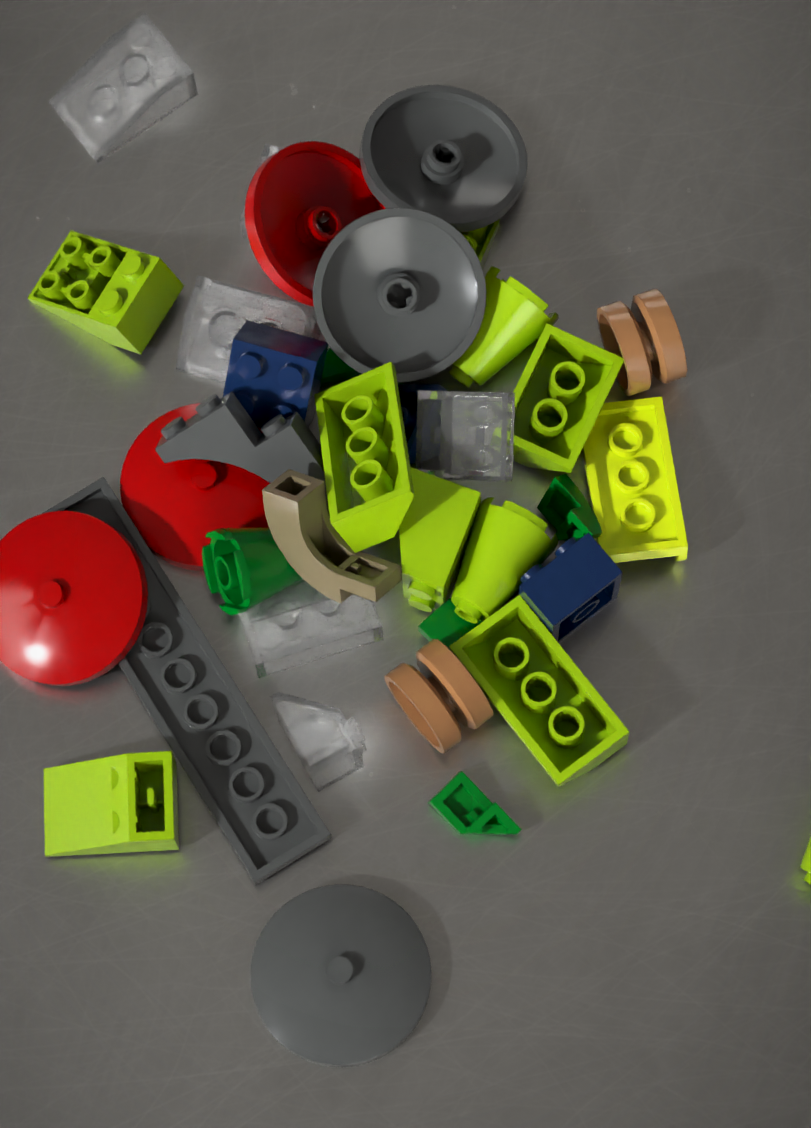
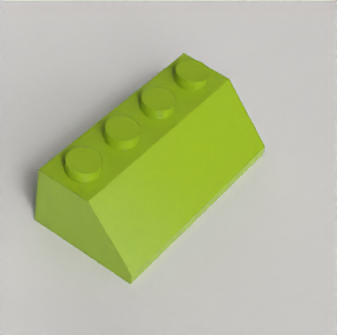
[314,362,415,553]
[449,595,629,787]

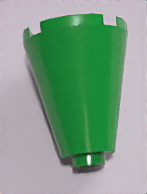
[202,527,303,615]

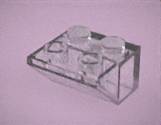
[416,390,515,481]

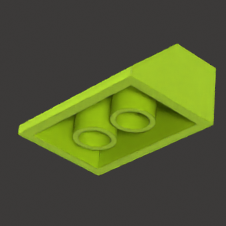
[489,323,624,473]

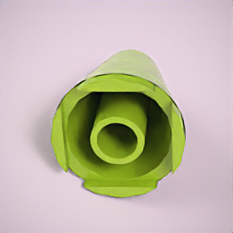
[449,266,559,388]
[451,497,558,624]

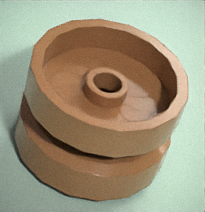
[597,288,687,396]
[385,639,493,754]

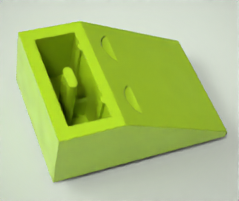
[28,230,184,355]
[44,751,179,857]

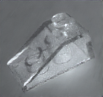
[49,13,198,163]

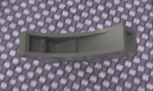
[155,392,330,516]

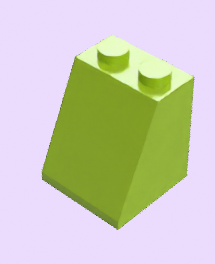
[399,467,481,612]

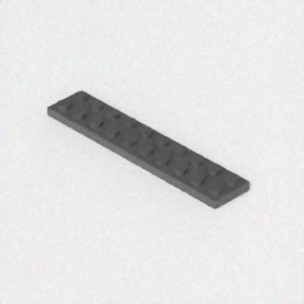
[42,477,332,885]

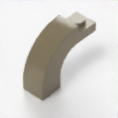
[262,469,402,603]

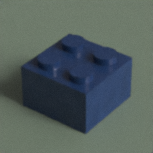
[223,320,328,428]
[519,532,623,643]

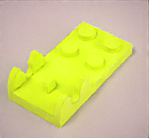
[582,396,688,563]

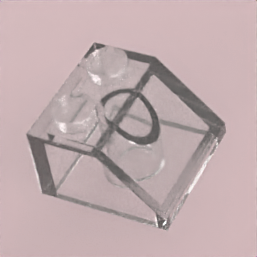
[271,692,367,792]

